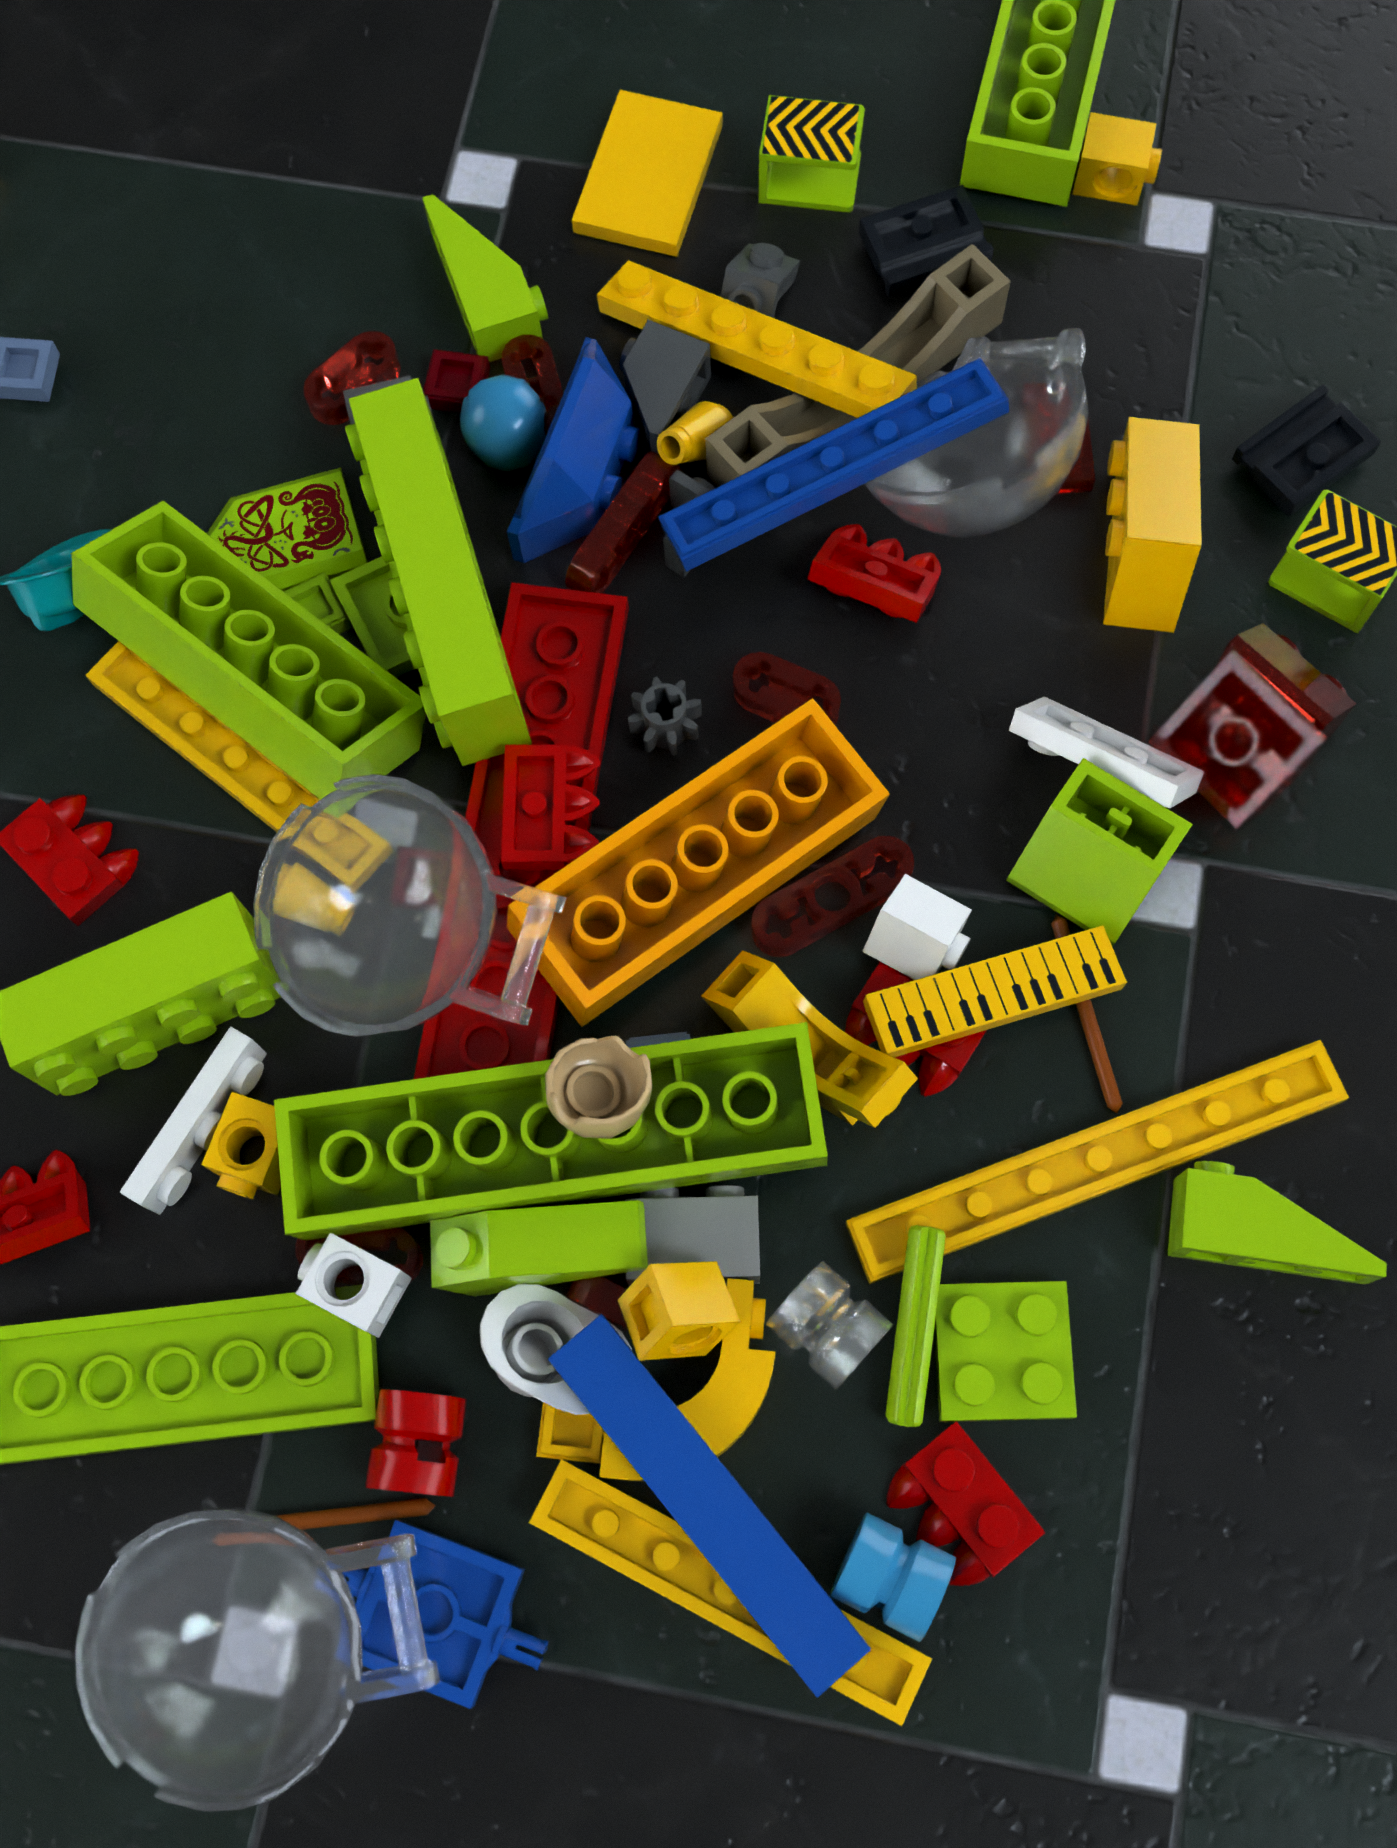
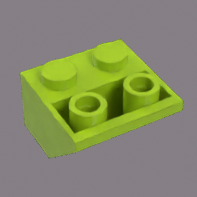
[1006,758,1193,947]

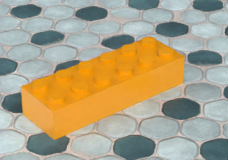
[507,698,890,1027]

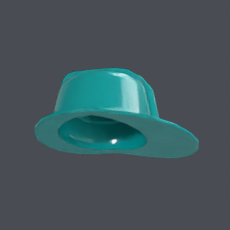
[0,529,112,631]

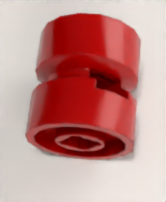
[365,1389,467,1497]

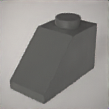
[619,319,711,466]

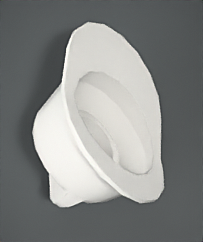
[480,1284,632,1415]

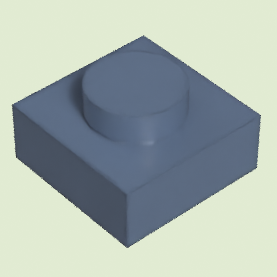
[0,337,60,402]

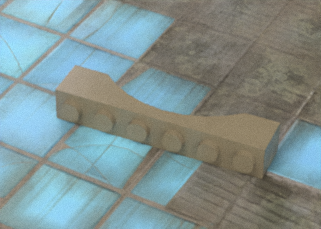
[705,244,1011,487]

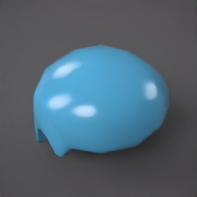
[460,374,546,472]

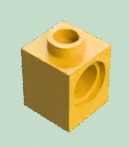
[1072,112,1162,206]
[201,1092,281,1200]
[618,1261,740,1361]

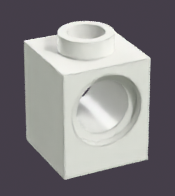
[295,1233,412,1338]

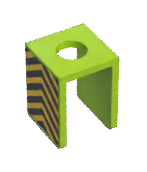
[759,95,865,213]
[1268,490,1397,634]

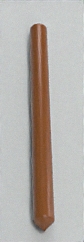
[1051,914,1123,1114]
[210,1498,436,1539]

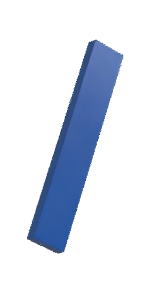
[658,358,1009,572]
[548,1314,871,1698]

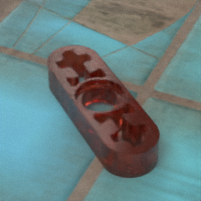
[565,451,680,594]
[752,836,914,957]

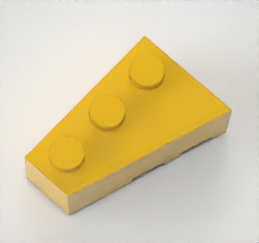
[1103,417,1202,633]

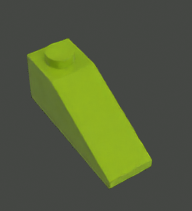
[422,194,548,362]
[1168,1161,1387,1285]
[430,1200,648,1297]

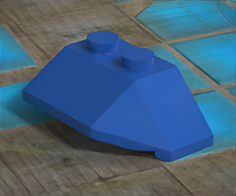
[506,337,640,563]

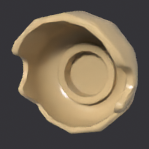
[545,1035,652,1138]

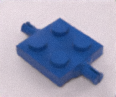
[320,1520,549,1709]

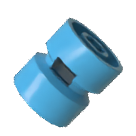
[829,1512,956,1642]

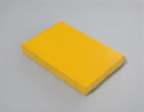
[571,90,723,257]

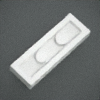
[1009,696,1204,808]
[120,1026,267,1215]

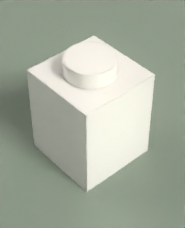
[862,874,972,980]

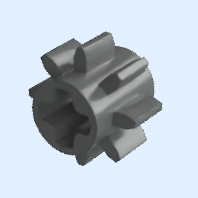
[628,677,702,756]

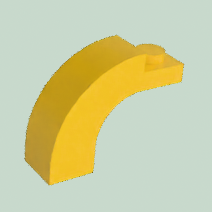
[701,950,918,1128]
[599,1278,776,1481]

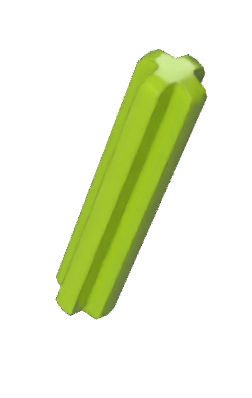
[885,1225,946,1427]

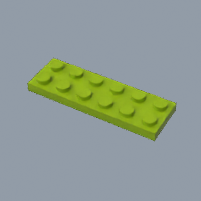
[0,1284,379,1465]

